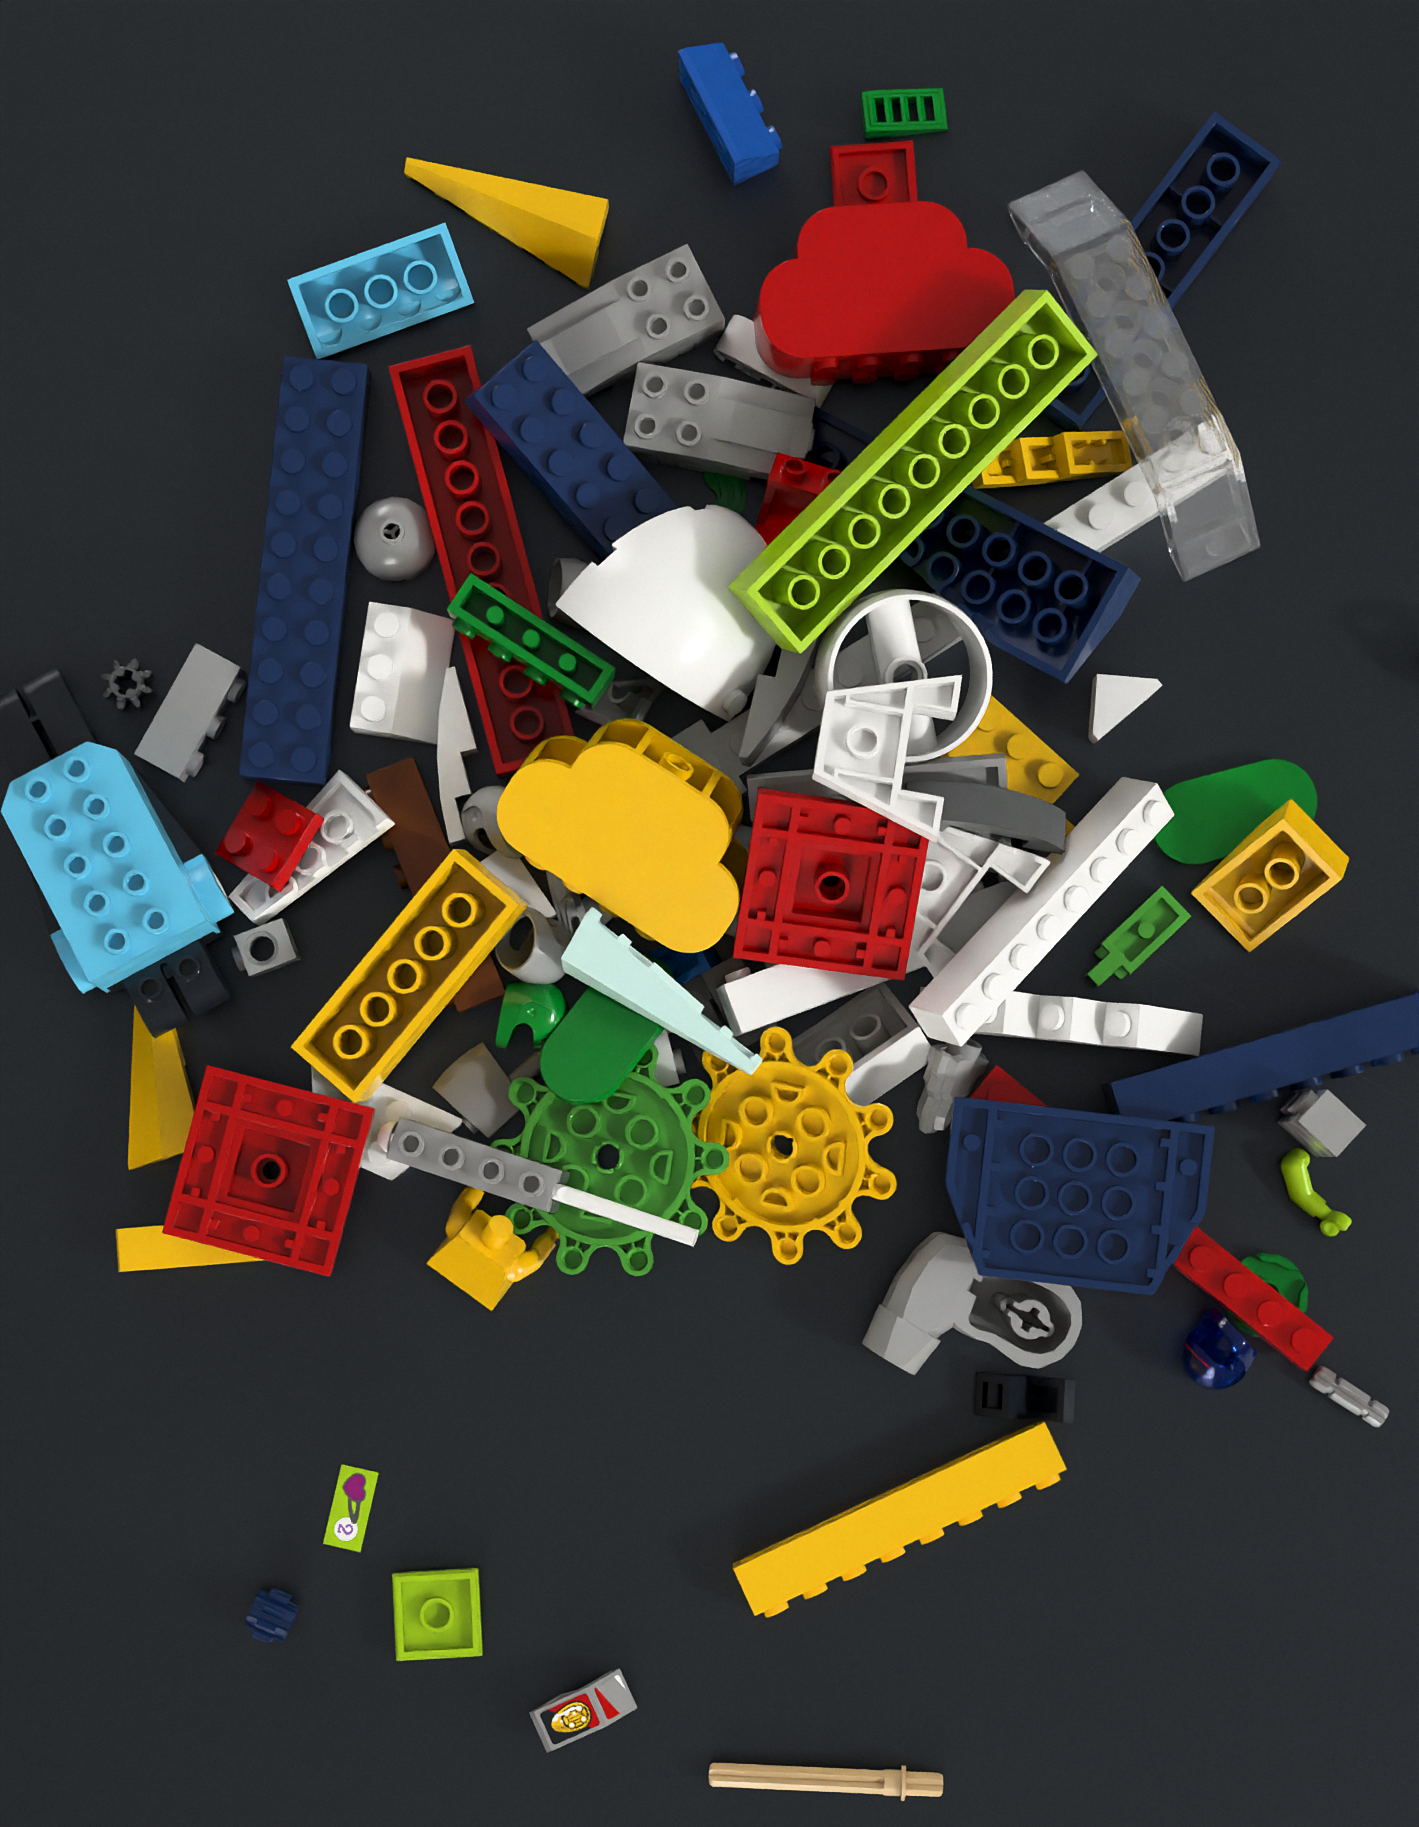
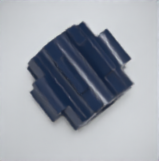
[244,1588,299,1645]

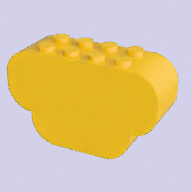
[496,718,748,953]

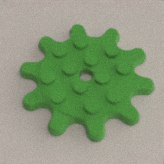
[490,1043,730,1276]

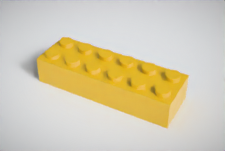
[291,849,529,1103]

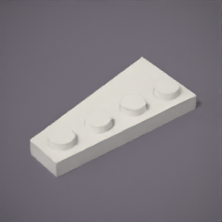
[229,770,395,926]

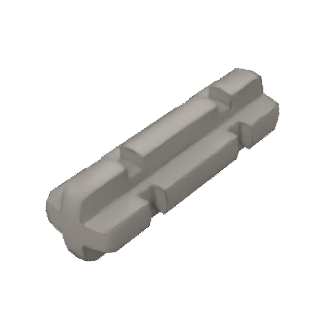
[1309,1366,1389,1427]

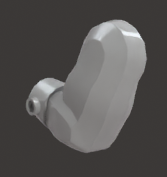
[862,1232,1082,1375]

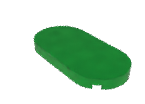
[1153,759,1317,865]
[540,954,675,1105]

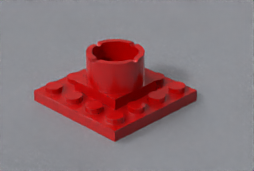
[732,788,929,981]
[162,1065,375,1277]

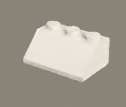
[350,602,455,745]
[792,982,931,1106]

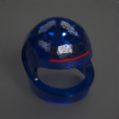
[1181,1308,1258,1390]

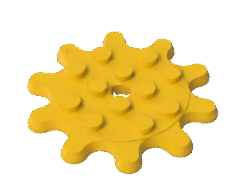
[691,1026,897,1265]

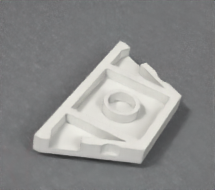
[311,1065,462,1181]

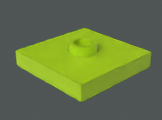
[392,1568,483,1661]

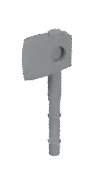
[432,1042,542,1138]

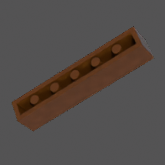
[362,756,506,1014]

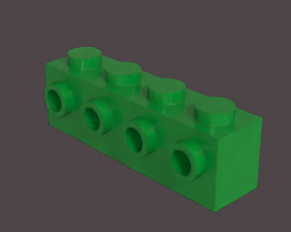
[447,573,616,710]

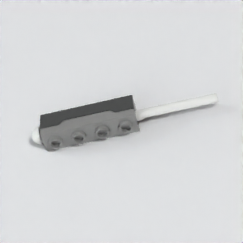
[377,1117,699,1246]

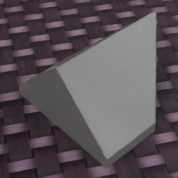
[575,676,667,728]

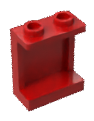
[755,452,841,546]

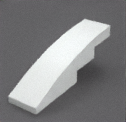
[437,666,479,846]

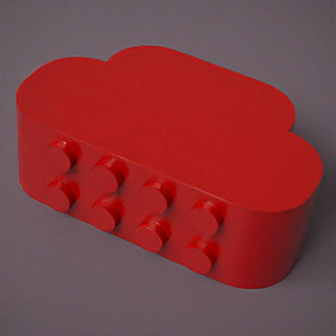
[753,201,1015,386]

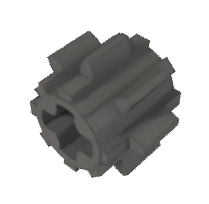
[101,658,155,711]

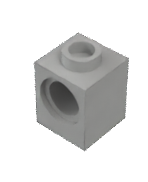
[231,918,301,978]

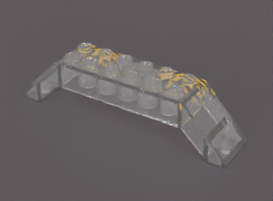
[1006,170,1261,582]

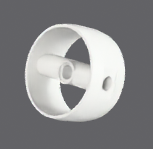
[814,589,992,764]

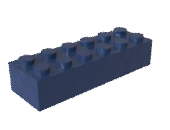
[464,340,678,563]

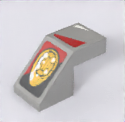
[529,1668,637,1752]

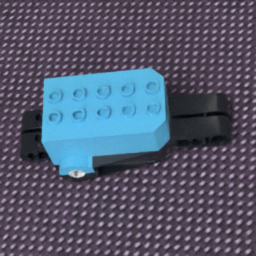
[0,666,235,1039]

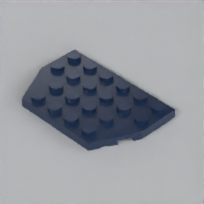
[944,1097,1215,1295]

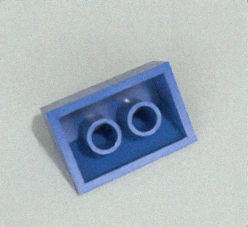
[678,42,783,186]

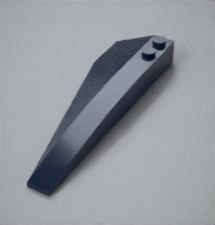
[774,386,1141,684]

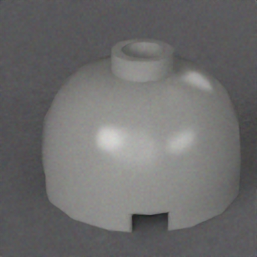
[353,496,437,582]

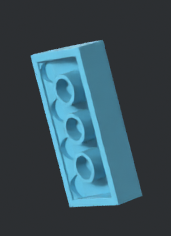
[287,223,474,359]

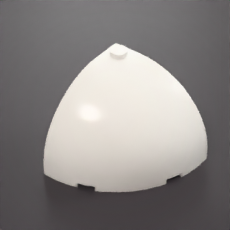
[555,505,776,722]

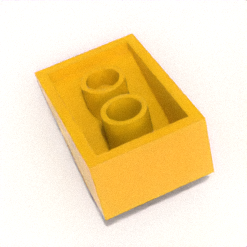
[1191,799,1349,952]

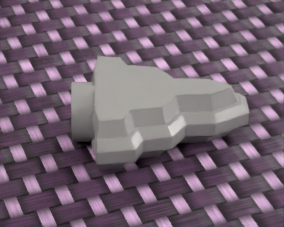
[916,1038,989,1134]

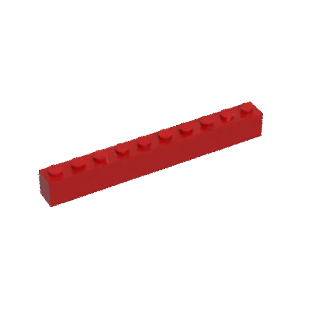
[969,1065,1334,1371]

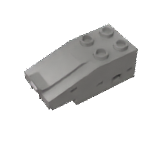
[527,244,725,398]
[623,362,816,480]

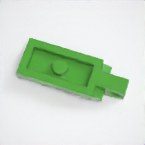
[1084,886,1191,988]

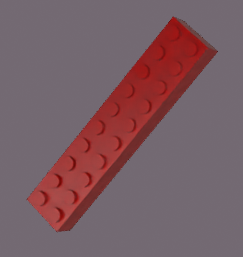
[388,345,575,780]

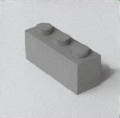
[134,643,247,783]
[1277,1089,1366,1157]

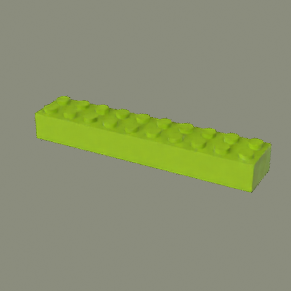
[727,289,1098,654]

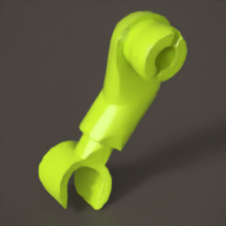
[1280,1148,1352,1237]

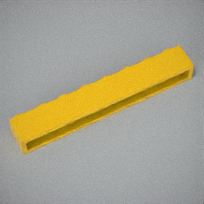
[733,1420,1067,1618]

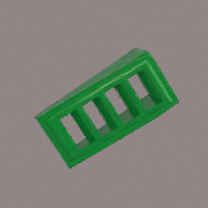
[860,88,948,140]

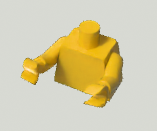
[426,1185,560,1311]

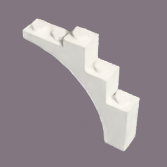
[917,987,1203,1056]

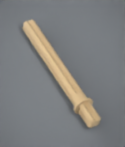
[709,1762,943,1801]

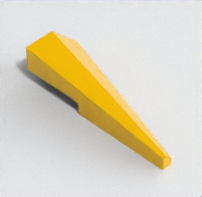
[404,157,609,290]
[128,1004,196,1170]

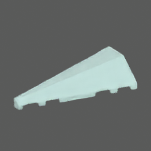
[561,907,762,1076]

